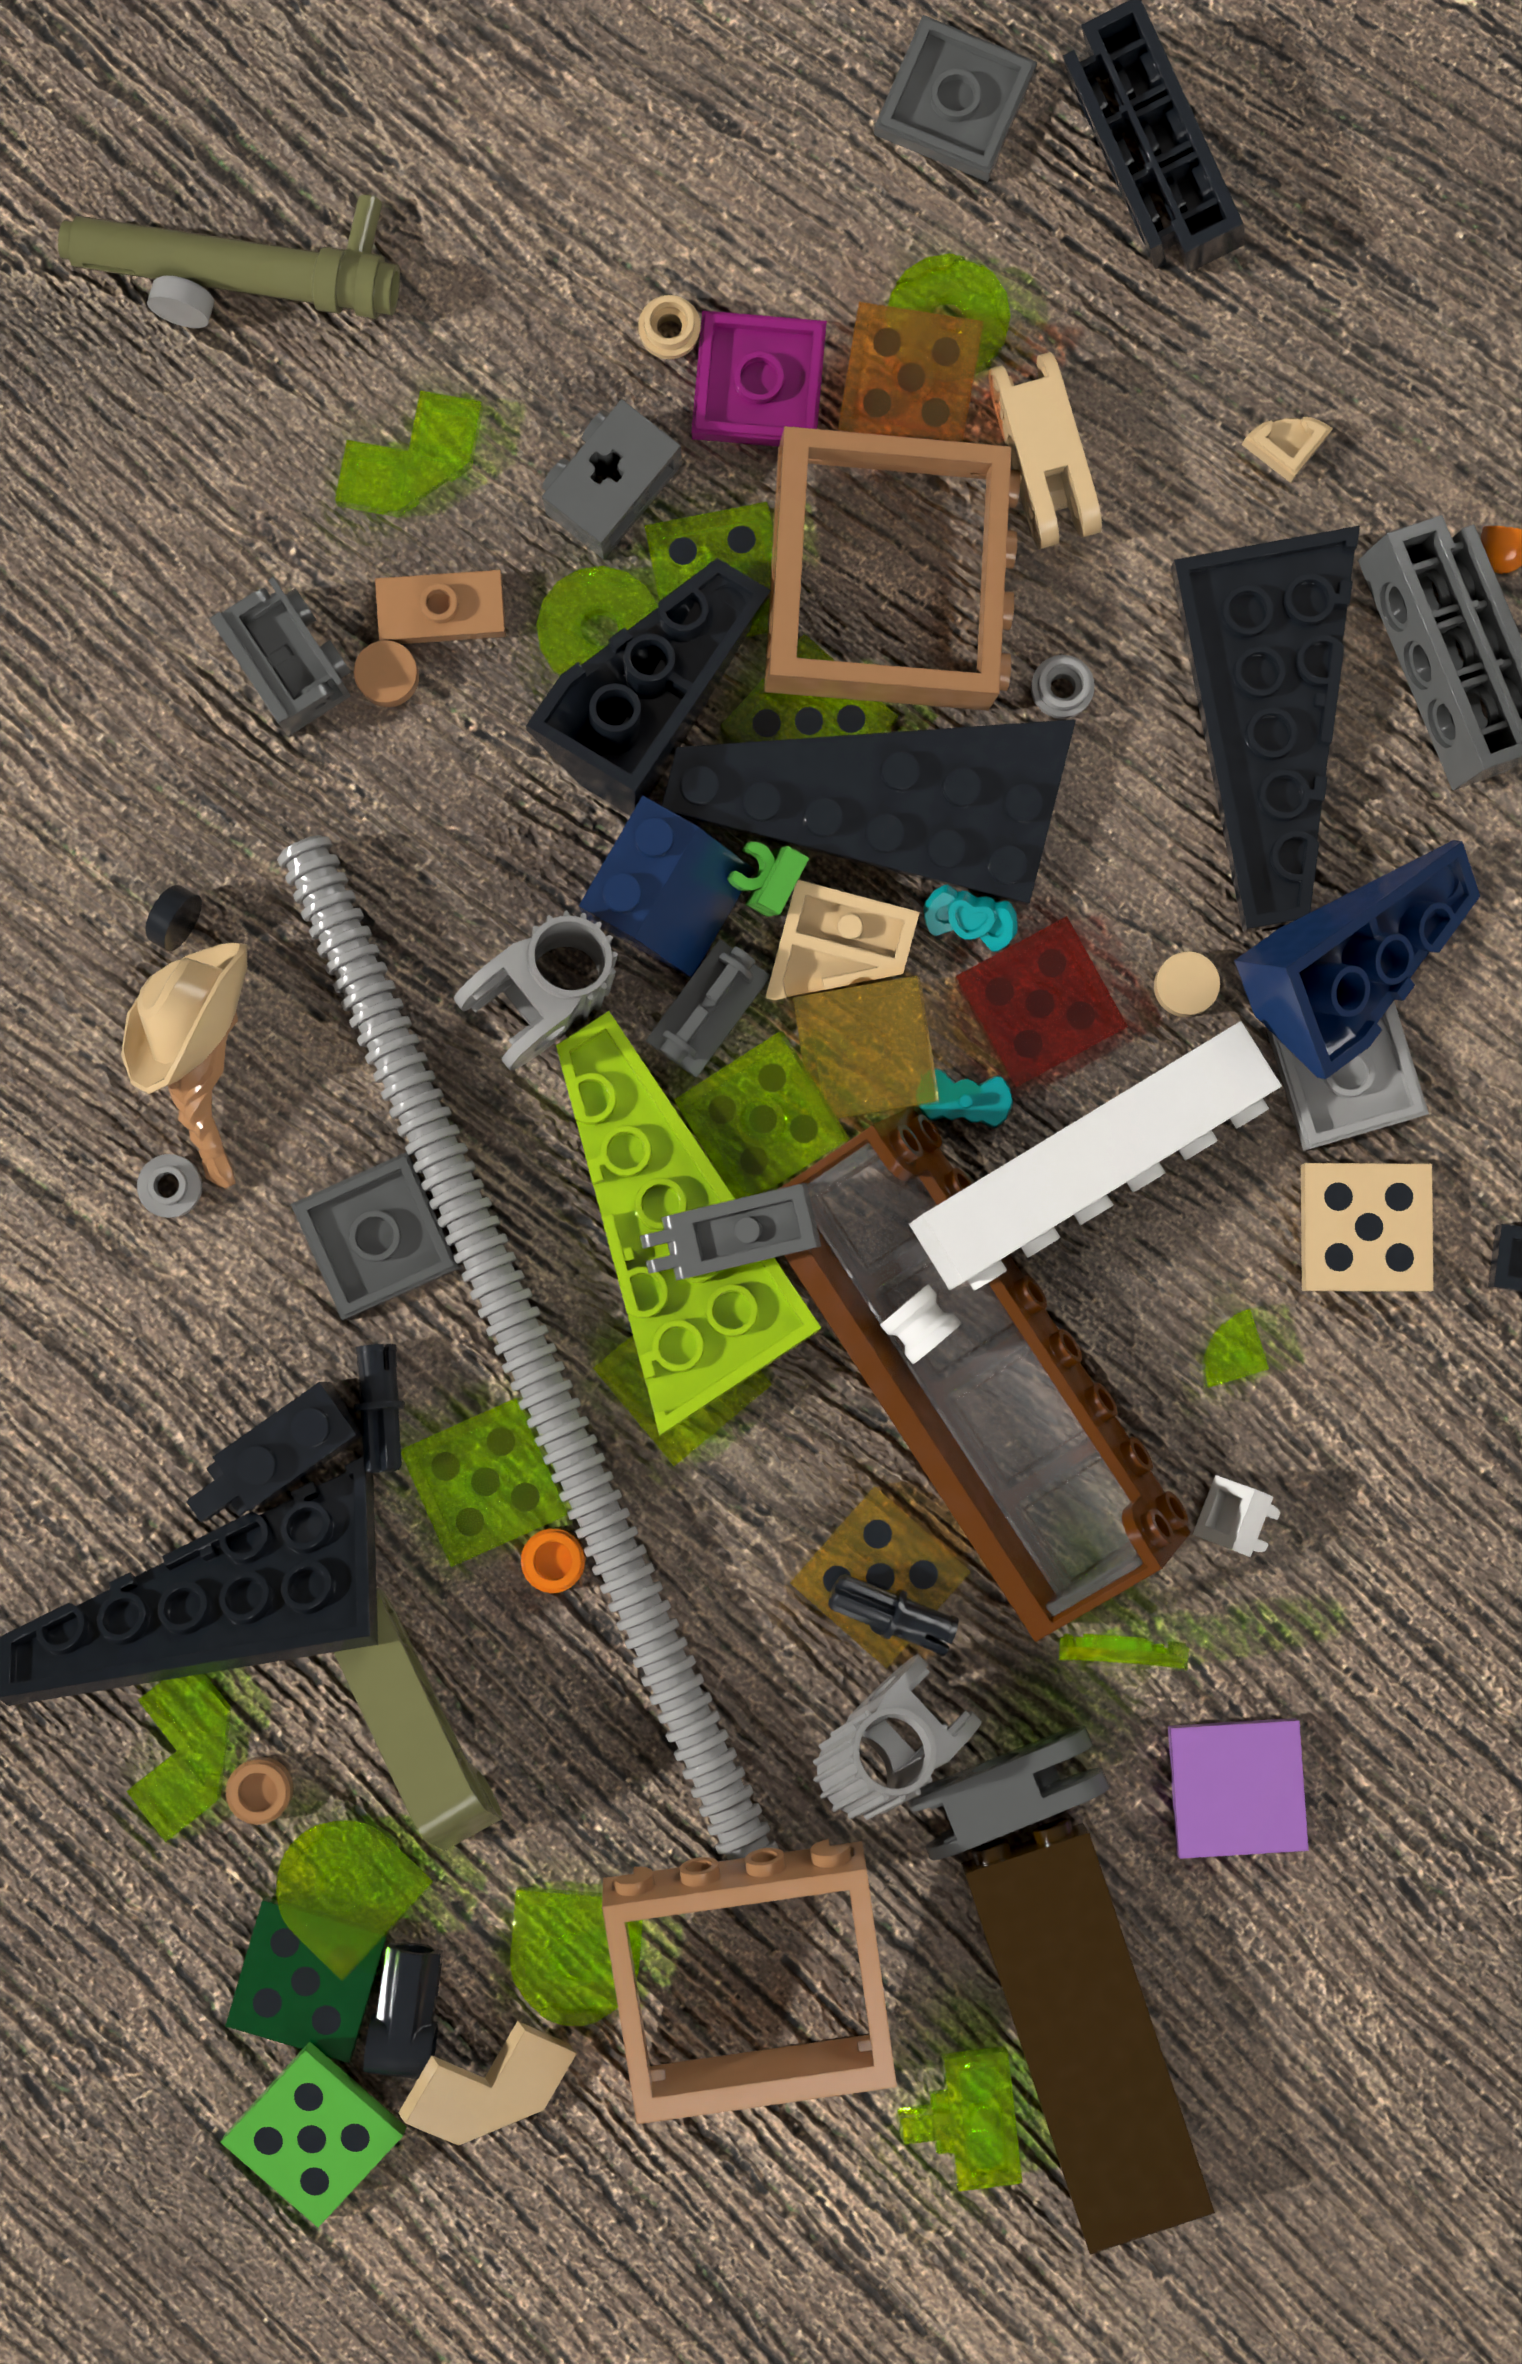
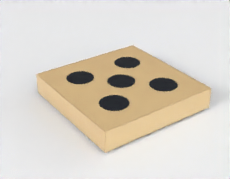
[1301,1163,1433,1292]

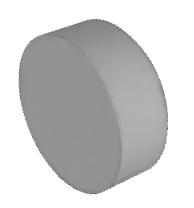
[147,275,214,328]

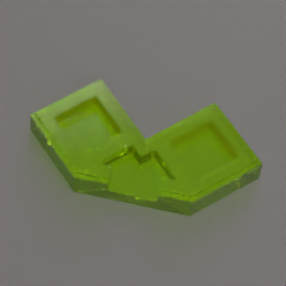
[335,390,484,518]
[126,1674,232,1842]

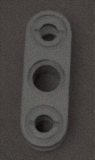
[907,1725,1110,1860]

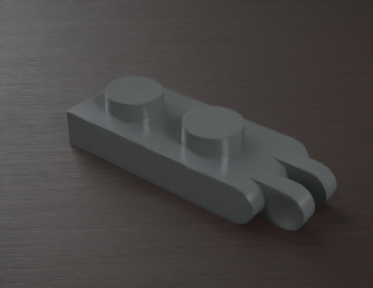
[640,1183,821,1281]

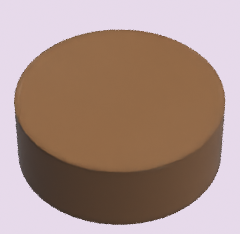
[354,640,419,707]
[226,1757,294,1825]

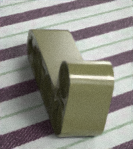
[334,1588,503,1851]

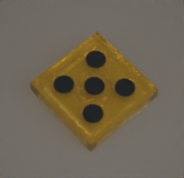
[790,1486,971,1669]

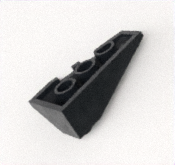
[526,558,771,816]

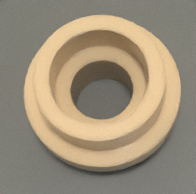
[638,295,701,359]

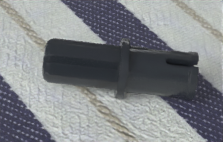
[354,1344,405,1473]
[828,1574,959,1657]

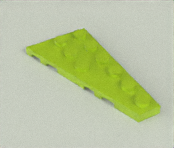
[556,1011,821,1437]

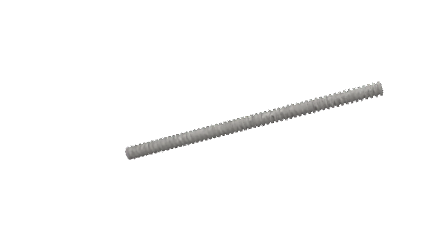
[277,835,779,1860]

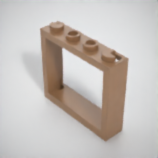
[764,426,1020,711]
[602,1839,897,2124]

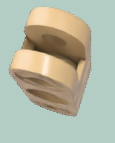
[989,352,1102,550]

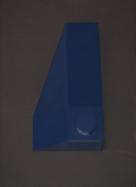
[1234,840,1480,1079]

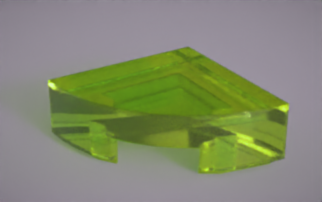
[1202,1308,1269,1388]

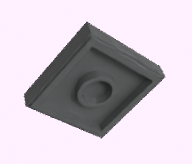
[874,15,1037,182]
[291,1152,461,1321]

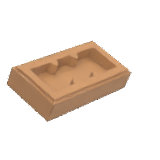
[375,570,506,644]

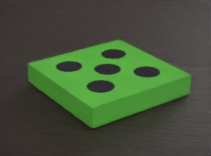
[220,2042,407,2228]

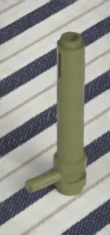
[58,195,400,320]

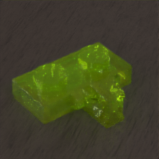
[897,2046,1023,2192]

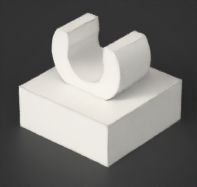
[1193,1475,1280,1557]

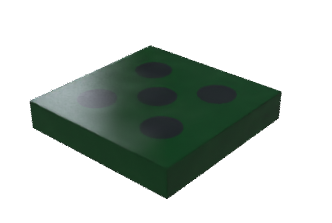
[225,1896,389,2063]

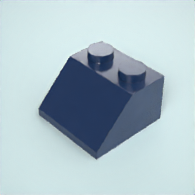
[579,795,754,979]

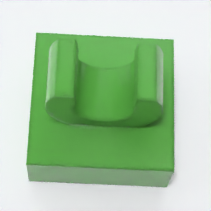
[727,842,809,917]

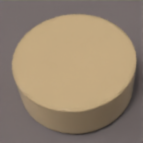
[1154,952,1220,1017]

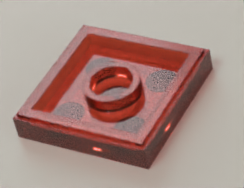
[955,916,1128,1089]

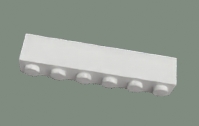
[909,1021,1282,1291]

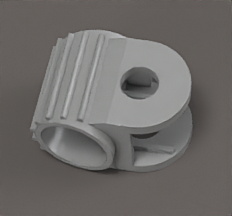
[454,911,618,1071]
[813,1654,982,1820]

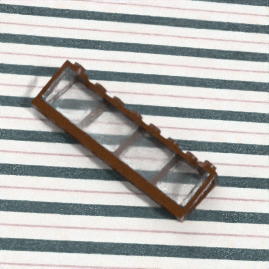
[779,1106,1191,1642]

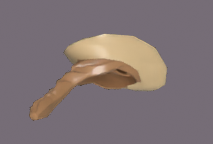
[121,943,248,1189]

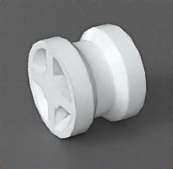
[880,1284,962,1364]

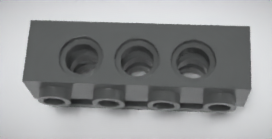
[1358,515,1522,791]

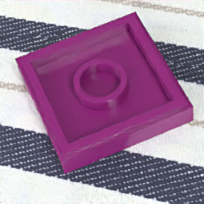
[691,310,827,447]

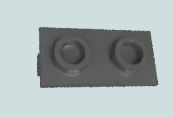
[645,939,771,1078]

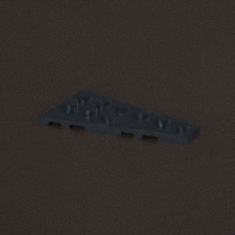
[1171,525,1360,933]
[662,719,1076,905]

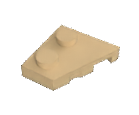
[765,879,920,1000]

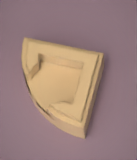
[1242,417,1333,483]

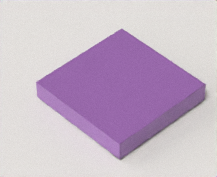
[1168,1718,1309,1859]

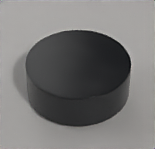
[145,885,202,951]

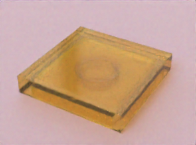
[793,976,940,1123]

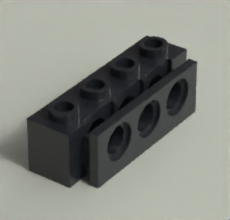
[1063,0,1246,273]

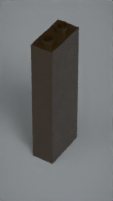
[961,1819,1215,2255]

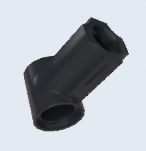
[363,1942,443,2079]

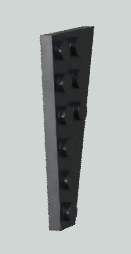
[0,1457,378,1706]

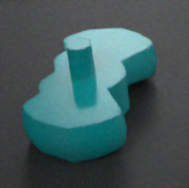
[923,884,1018,952]
[916,1068,1013,1129]

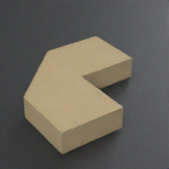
[399,2021,577,2146]

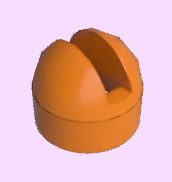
[1481,526,1522,574]

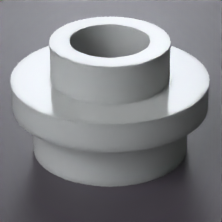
[1031,655,1095,719]
[137,1154,202,1218]

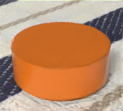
[521,1528,586,1593]

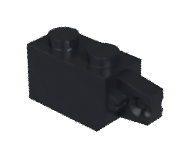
[186,1382,362,1523]

